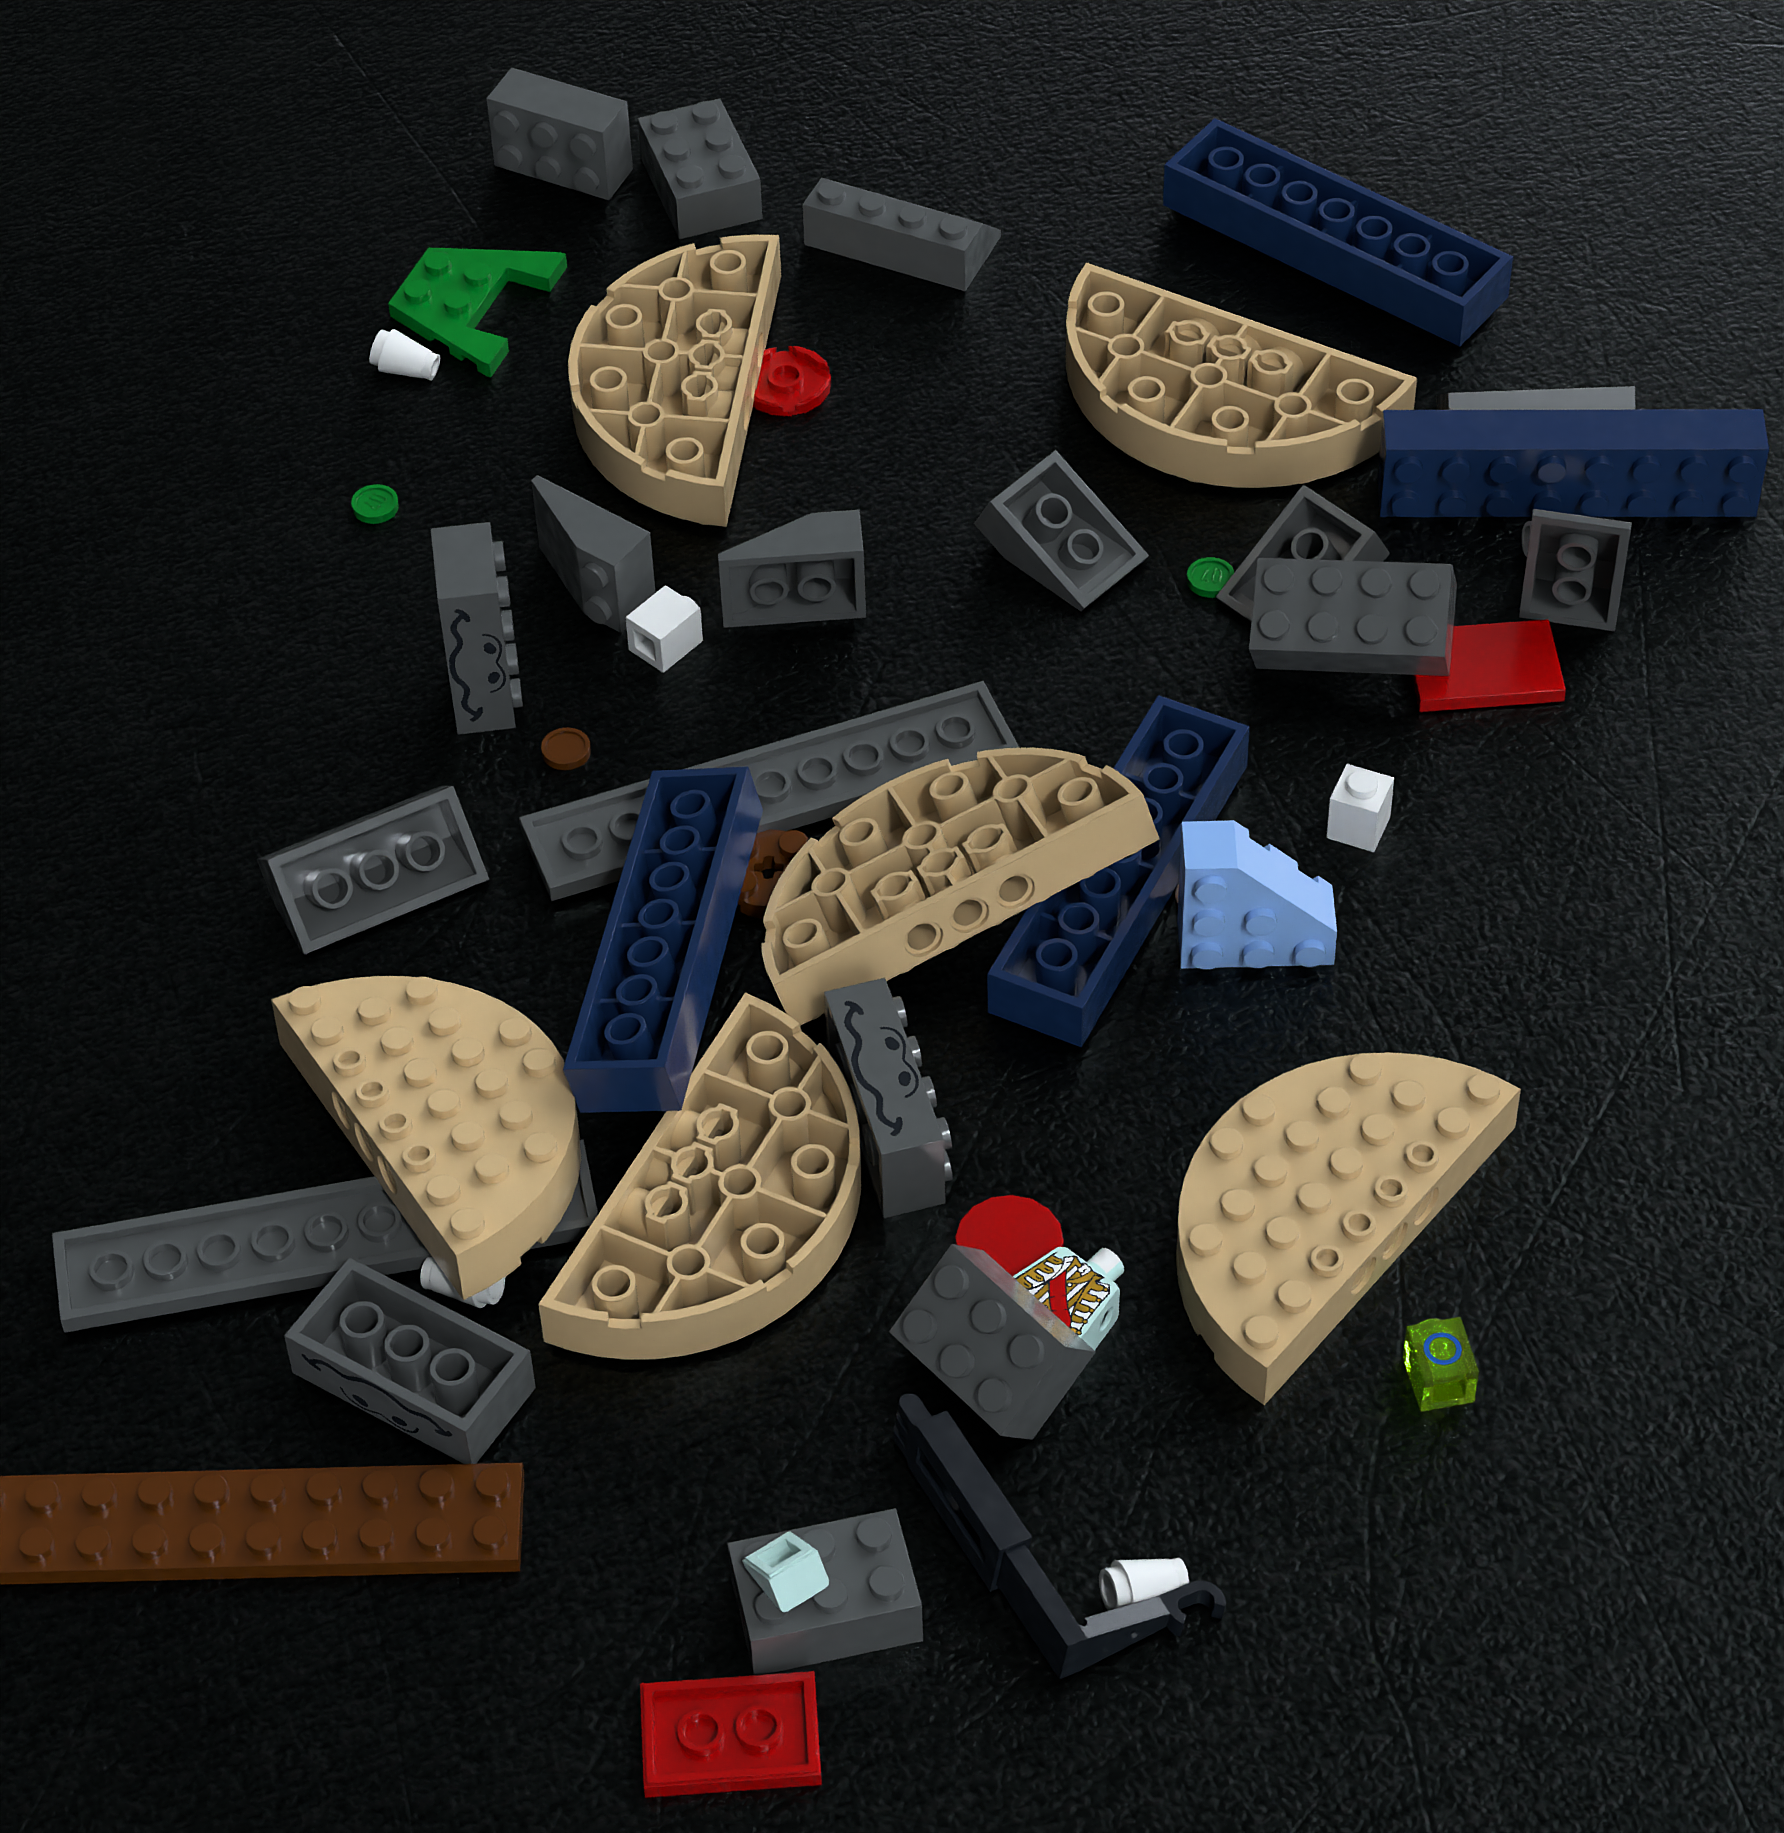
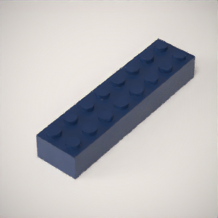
[1163,118,1513,347]
[1377,409,1769,517]
[987,695,1249,1047]
[563,767,763,1113]

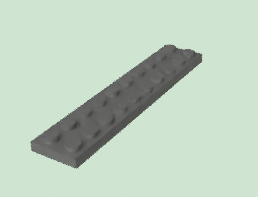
[519,681,1019,901]
[52,1140,598,1333]

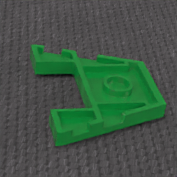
[388,247,567,377]

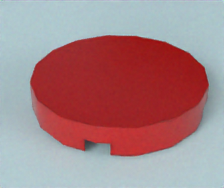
[753,346,831,416]
[956,1195,1064,1276]

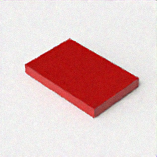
[1412,619,1566,712]
[640,1671,822,1798]

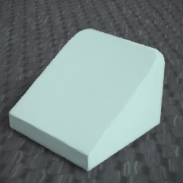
[742,1531,829,1612]

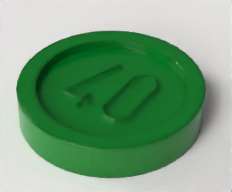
[351,484,399,524]
[1187,557,1234,598]

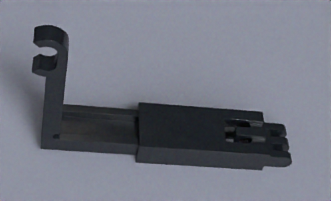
[893,1394,1226,1680]

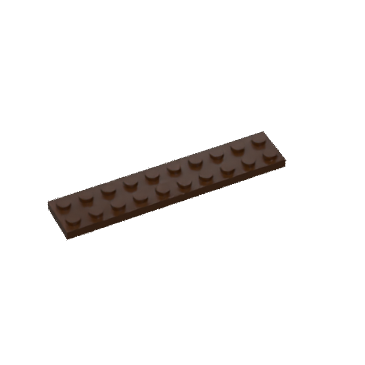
[0,1463,524,1585]

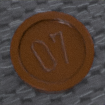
[541,727,591,770]

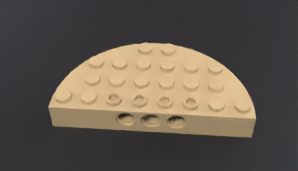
[568,235,781,527]
[1066,263,1417,488]
[761,748,1160,1026]
[271,976,581,1300]
[538,993,861,1360]
[1176,1052,1521,1405]

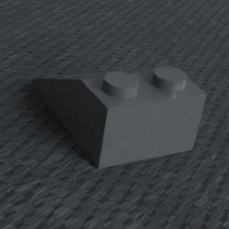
[974,450,1149,612]
[531,475,656,633]
[1216,485,1390,622]
[1519,509,1632,631]
[718,510,866,628]

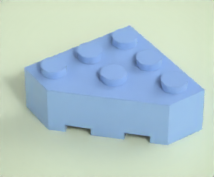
[1177,820,1337,969]

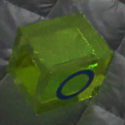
[1403,1317,1479,1412]

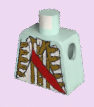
[1013,1247,1124,1350]

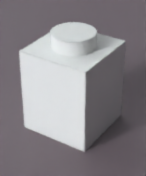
[626,585,703,673]
[1327,764,1394,852]

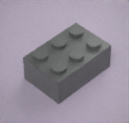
[487,67,633,200]
[637,99,763,239]
[889,1244,1096,1440]
[728,1508,923,1675]

